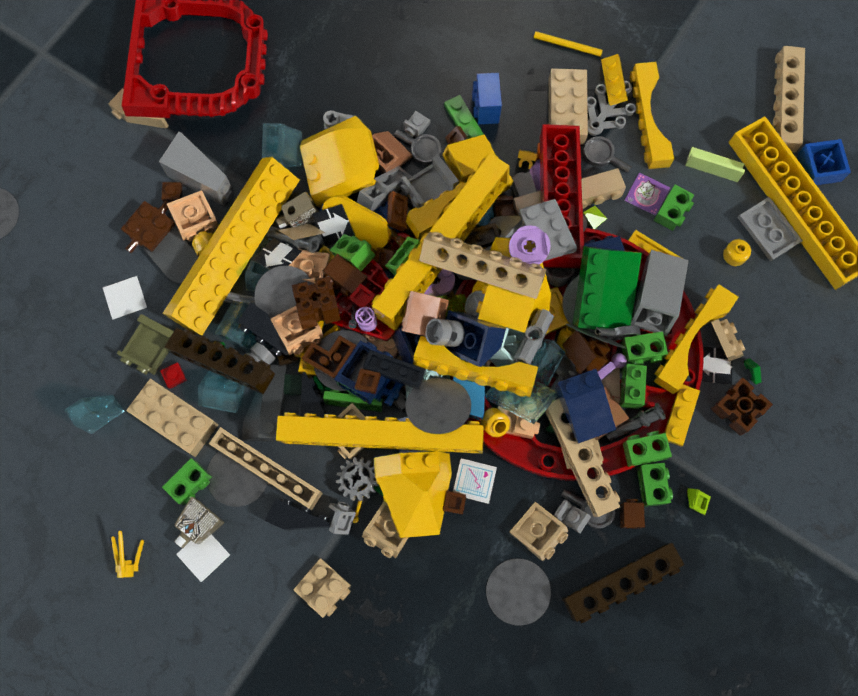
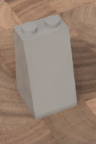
[159,132,234,206]
[631,250,689,336]

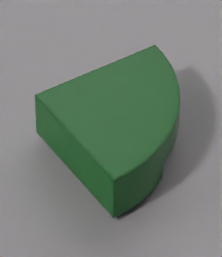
[744,358,762,385]

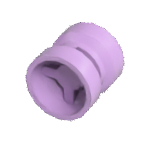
[355,307,377,332]

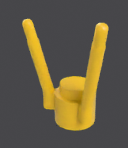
[111,530,144,578]

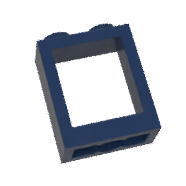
[334,340,394,404]

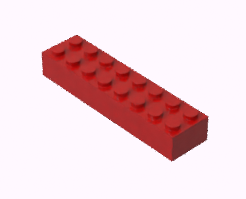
[540,124,584,269]

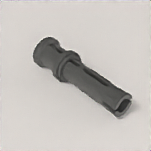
[266,226,319,253]
[606,402,666,441]

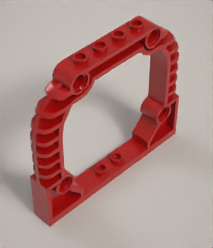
[121,0,268,118]

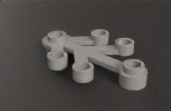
[587,81,636,136]

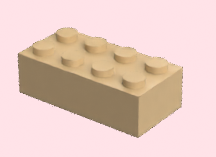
[548,69,588,145]
[126,379,218,457]

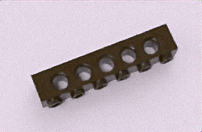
[165,328,275,395]
[562,543,684,623]

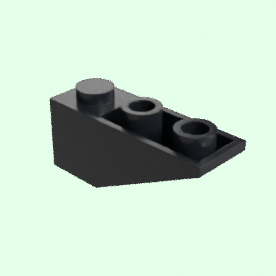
[236,302,288,357]
[300,372,329,418]
[265,497,331,530]

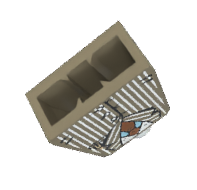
[276,192,319,229]
[174,497,225,548]

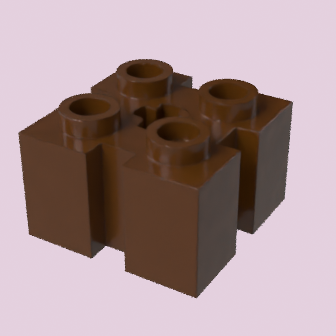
[292,276,341,330]
[711,377,773,436]

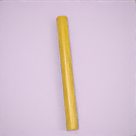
[534,31,603,57]

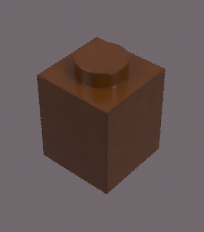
[620,499,645,529]

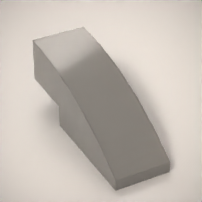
[357,166,412,211]

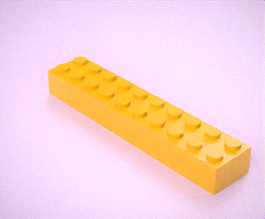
[729,116,858,290]
[372,153,510,331]
[163,157,300,335]
[276,413,484,454]

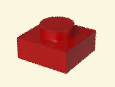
[349,284,376,308]
[160,362,187,389]

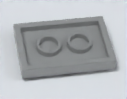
[737,197,803,262]
[518,199,577,261]

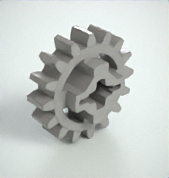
[336,457,379,501]

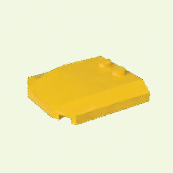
[300,116,379,208]

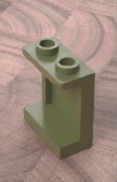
[116,314,174,375]

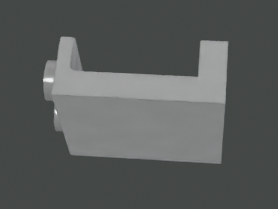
[401,154,459,208]

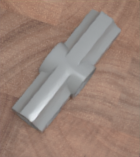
[513,309,554,365]

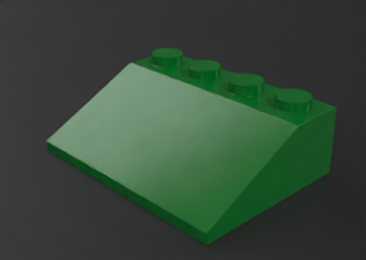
[572,246,642,329]

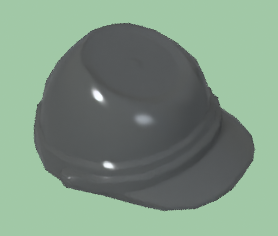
[544,267,575,287]

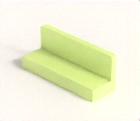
[685,147,745,182]

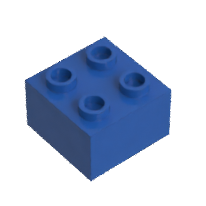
[472,73,502,125]
[797,139,851,185]

